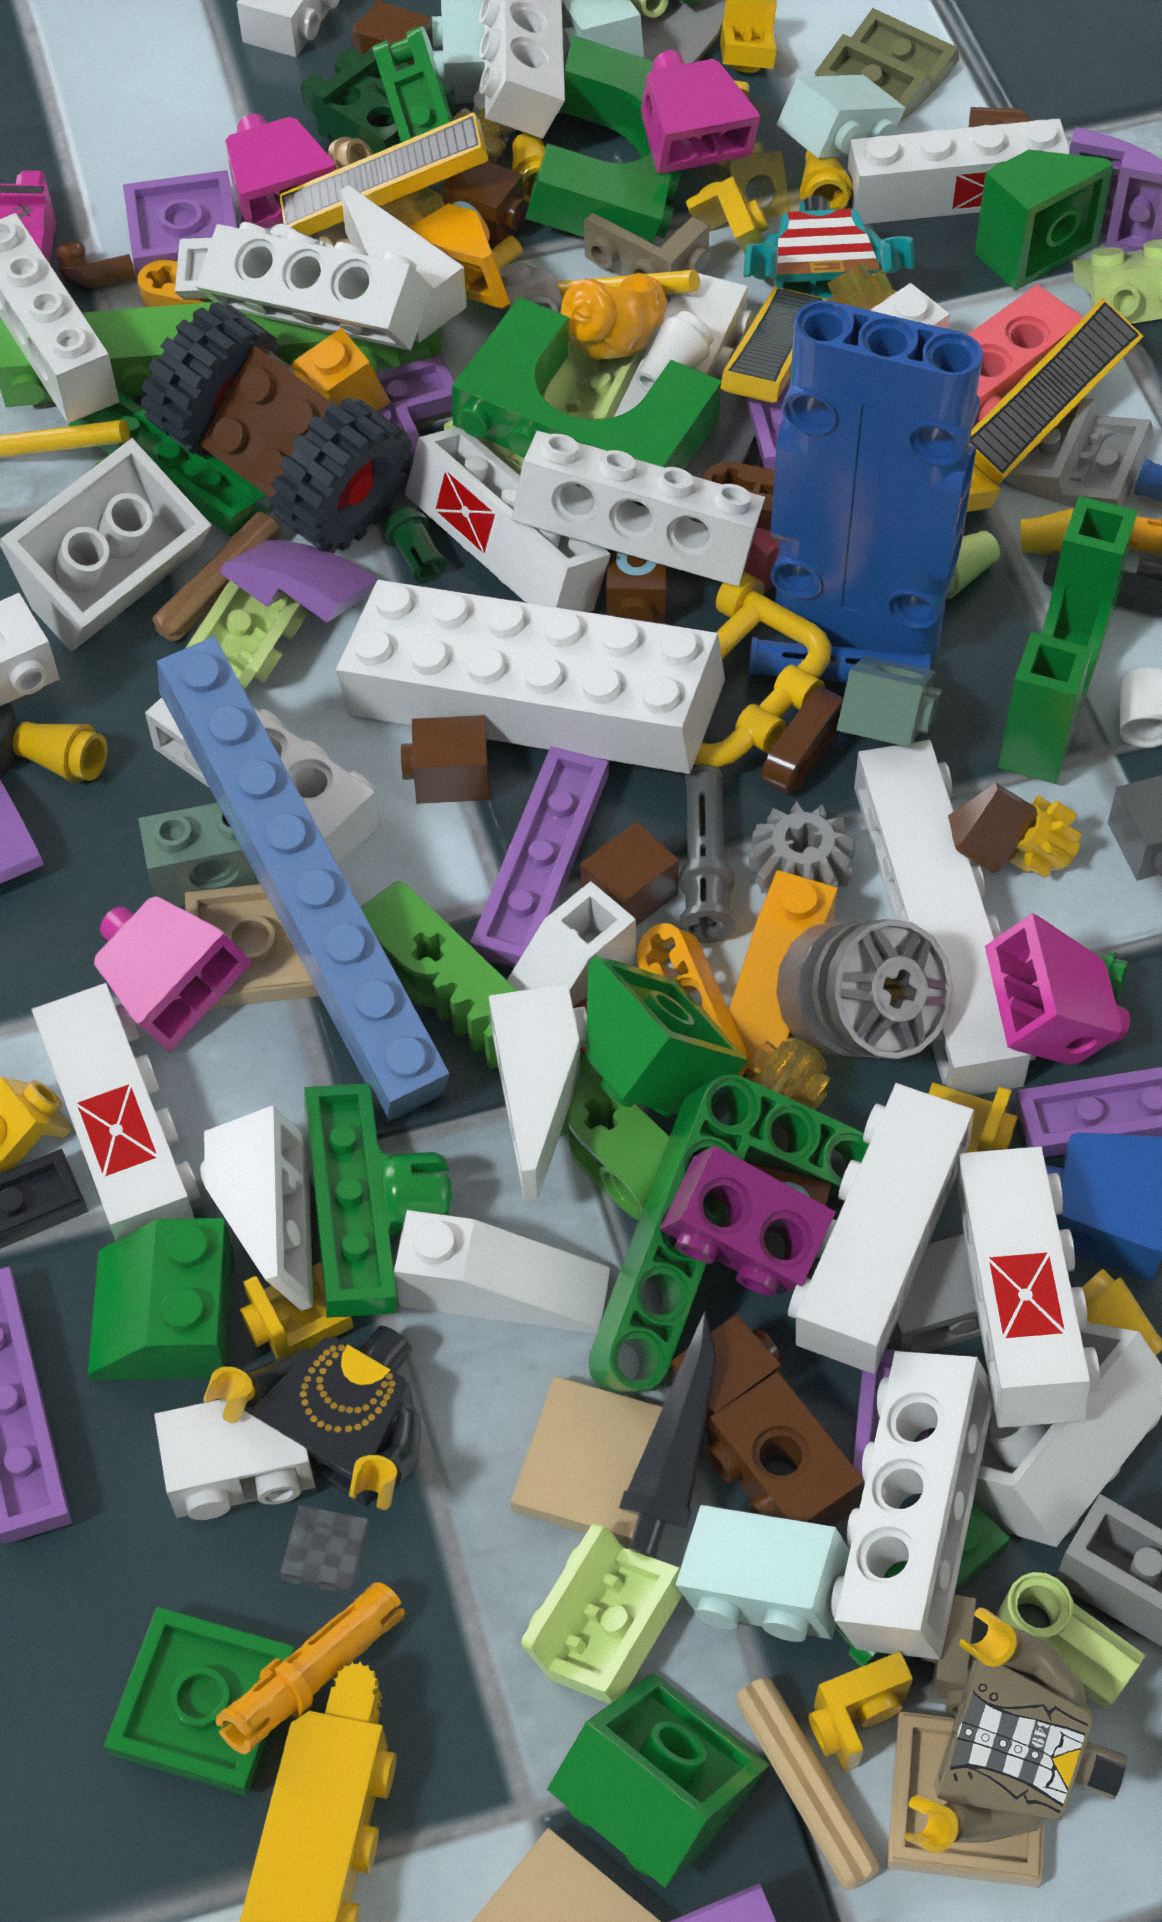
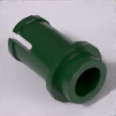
[385,507,447,583]

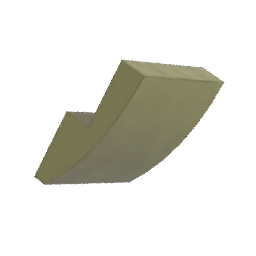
[815,8,959,120]

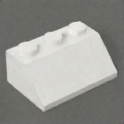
[0,438,212,652]
[973,1322,1162,1547]

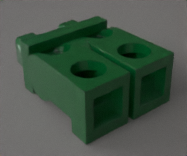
[300,47,457,154]

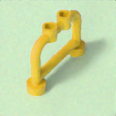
[694,571,832,768]

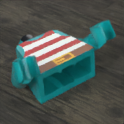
[743,196,915,309]

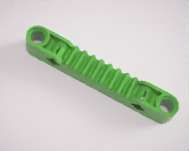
[360,881,690,1220]

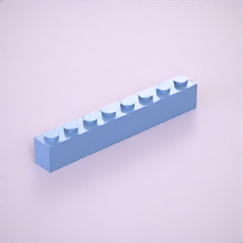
[157,636,450,1123]

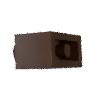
[706,1372,865,1526]

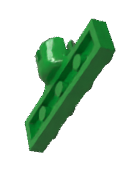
[69,391,271,536]
[304,1083,453,1318]

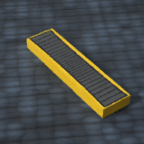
[280,112,489,236]
[720,287,827,403]
[970,298,1144,486]

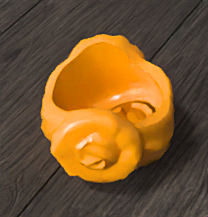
[560,273,668,360]

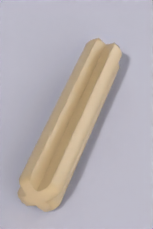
[737,1677,879,1890]

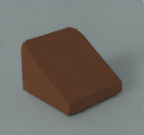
[948,782,1038,873]

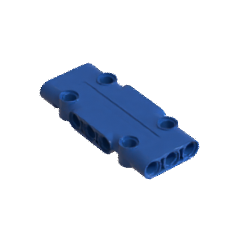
[770,300,983,660]

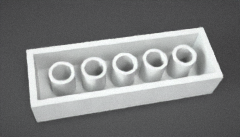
[336,580,725,774]

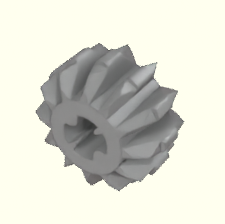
[749,801,856,893]

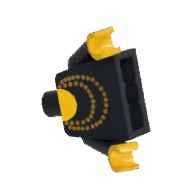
[203,1325,421,1510]

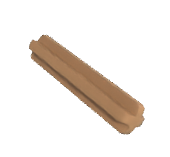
[153,512,281,642]

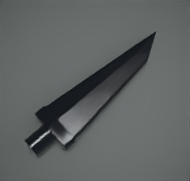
[619,1311,717,1558]

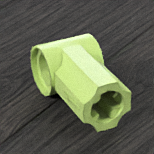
[996,1572,1146,1711]

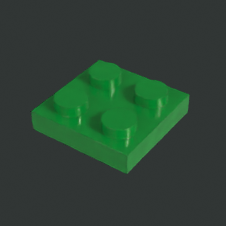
[103,1607,296,1796]

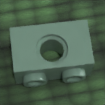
[837,655,942,747]
[138,803,260,907]

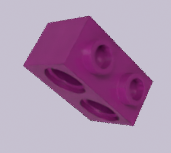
[660,1146,836,1296]

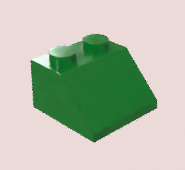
[975,149,1113,291]
[585,955,749,1118]
[88,1218,234,1380]
[547,1672,770,1888]

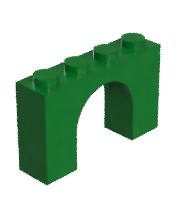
[525,35,681,244]
[452,297,722,507]
[998,495,1138,784]

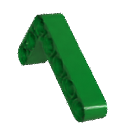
[588,1074,869,1395]

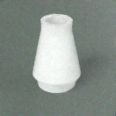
[635,311,713,392]

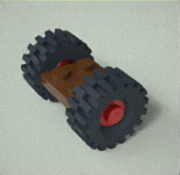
[141,302,413,553]

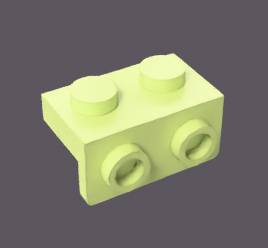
[1073,239,1162,324]
[541,341,647,420]
[186,581,309,690]
[521,1523,683,1704]

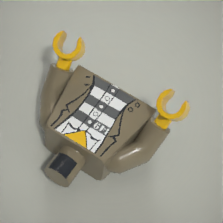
[904,1608,1127,1853]

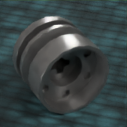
[776,919,953,1059]

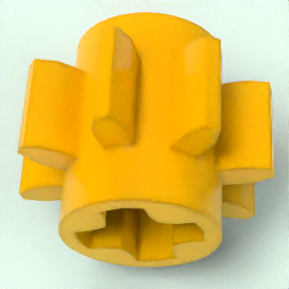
[1007,796,1082,878]

